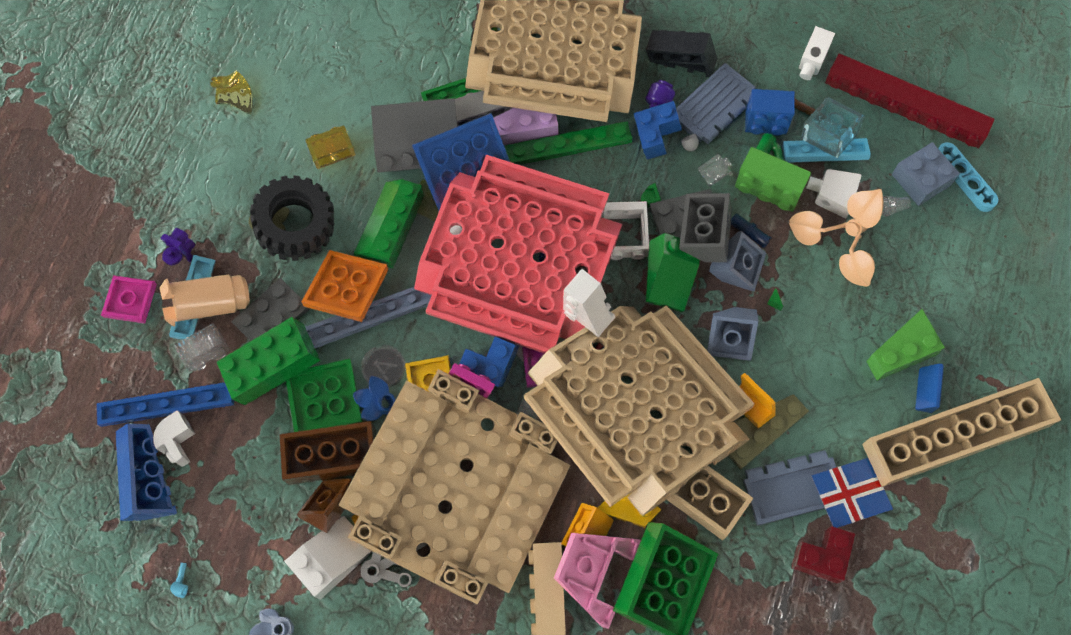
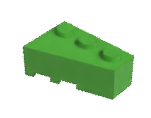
[866,309,945,381]

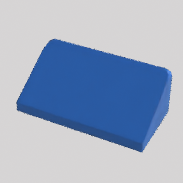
[915,364,944,413]

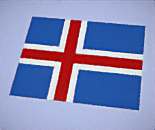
[811,458,893,528]

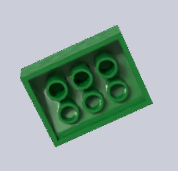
[613,522,718,635]

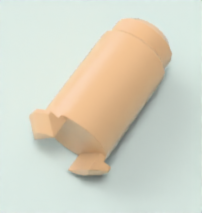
[160,274,250,326]

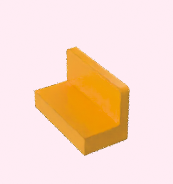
[739,373,775,428]
[561,503,613,548]

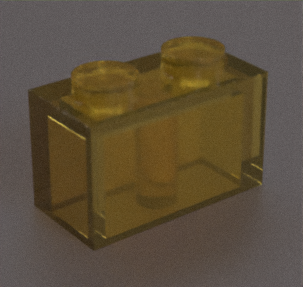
[305,125,356,169]

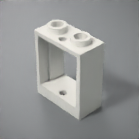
[603,201,649,260]

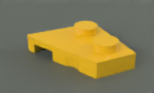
[598,492,661,528]

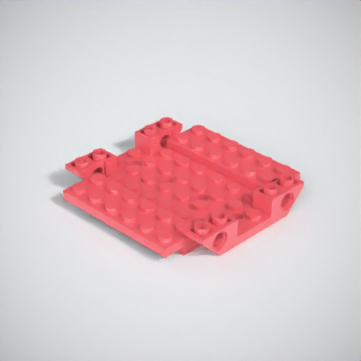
[414,155,622,354]

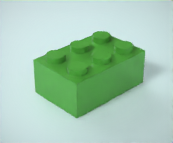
[735,147,811,212]

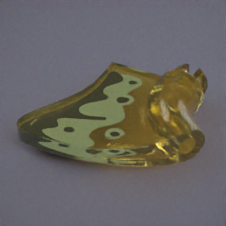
[210,70,253,114]

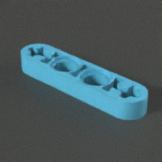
[938,142,998,212]

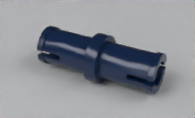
[731,213,772,248]

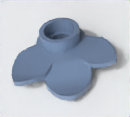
[249,608,294,635]

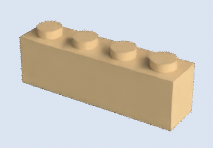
[529,542,566,635]

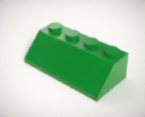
[353,179,425,269]

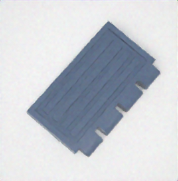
[676,63,756,144]
[743,450,836,526]

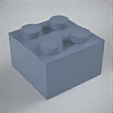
[892,142,960,206]

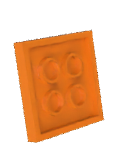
[301,250,389,322]

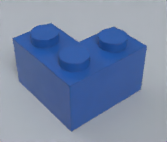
[634,101,682,160]
[459,337,520,387]

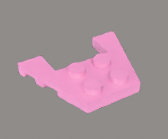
[554,533,641,629]

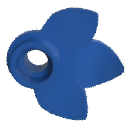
[353,376,396,421]

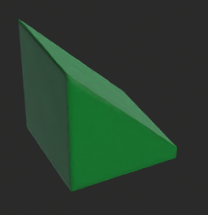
[767,288,784,311]

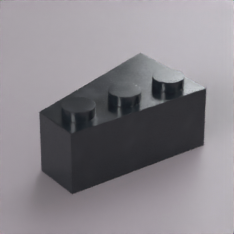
[646,30,718,78]

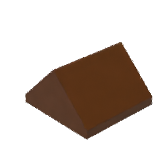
[296,479,352,533]

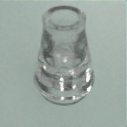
[882,196,911,217]

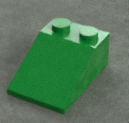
[646,233,700,312]

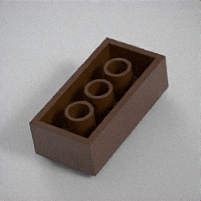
[279,421,376,485]

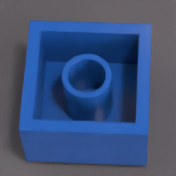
[745,89,795,136]

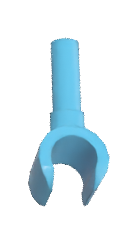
[170,563,188,598]

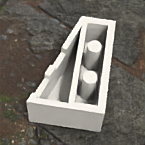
[563,269,615,337]

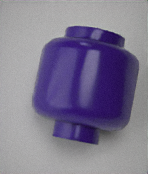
[645,80,675,108]

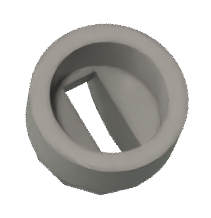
[681,134,699,152]

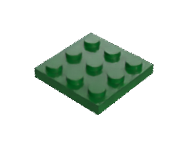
[286,359,363,432]

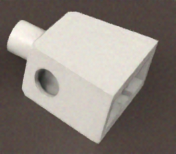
[799,26,835,80]
[806,169,862,218]

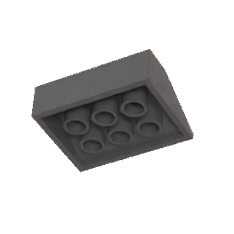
[371,98,458,173]

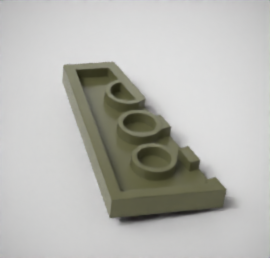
[728,394,809,470]

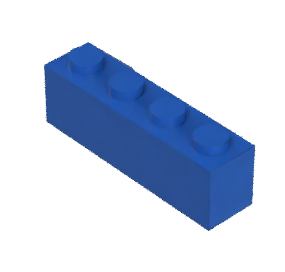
[116,423,177,521]

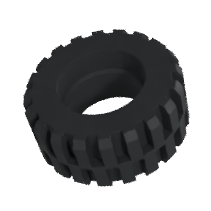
[250,175,335,261]

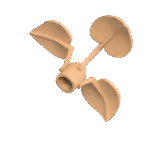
[789,189,883,287]

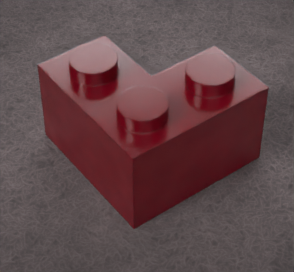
[791,526,855,584]

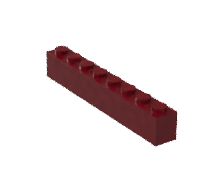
[825,53,995,149]

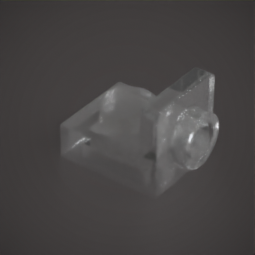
[697,154,734,187]

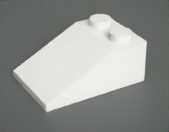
[284,516,372,600]

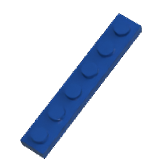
[97,382,234,427]

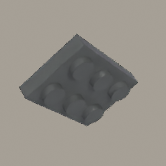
[649,189,712,238]
[231,278,310,341]

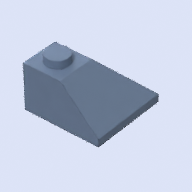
[709,231,766,291]
[707,307,758,361]

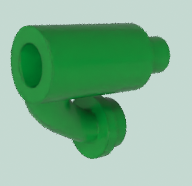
[756,133,784,160]

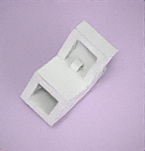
[153,410,195,467]

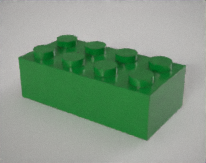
[217,317,320,405]

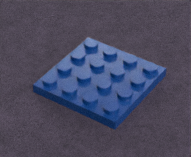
[412,113,510,211]

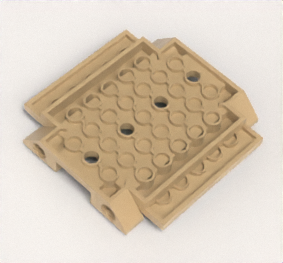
[465,0,642,122]
[524,305,754,516]
[339,369,570,604]

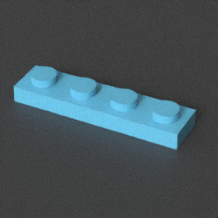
[782,138,871,163]
[169,255,216,342]

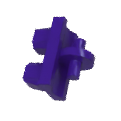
[160,228,196,266]

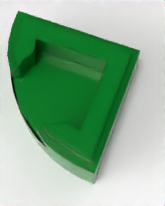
[640,183,661,208]

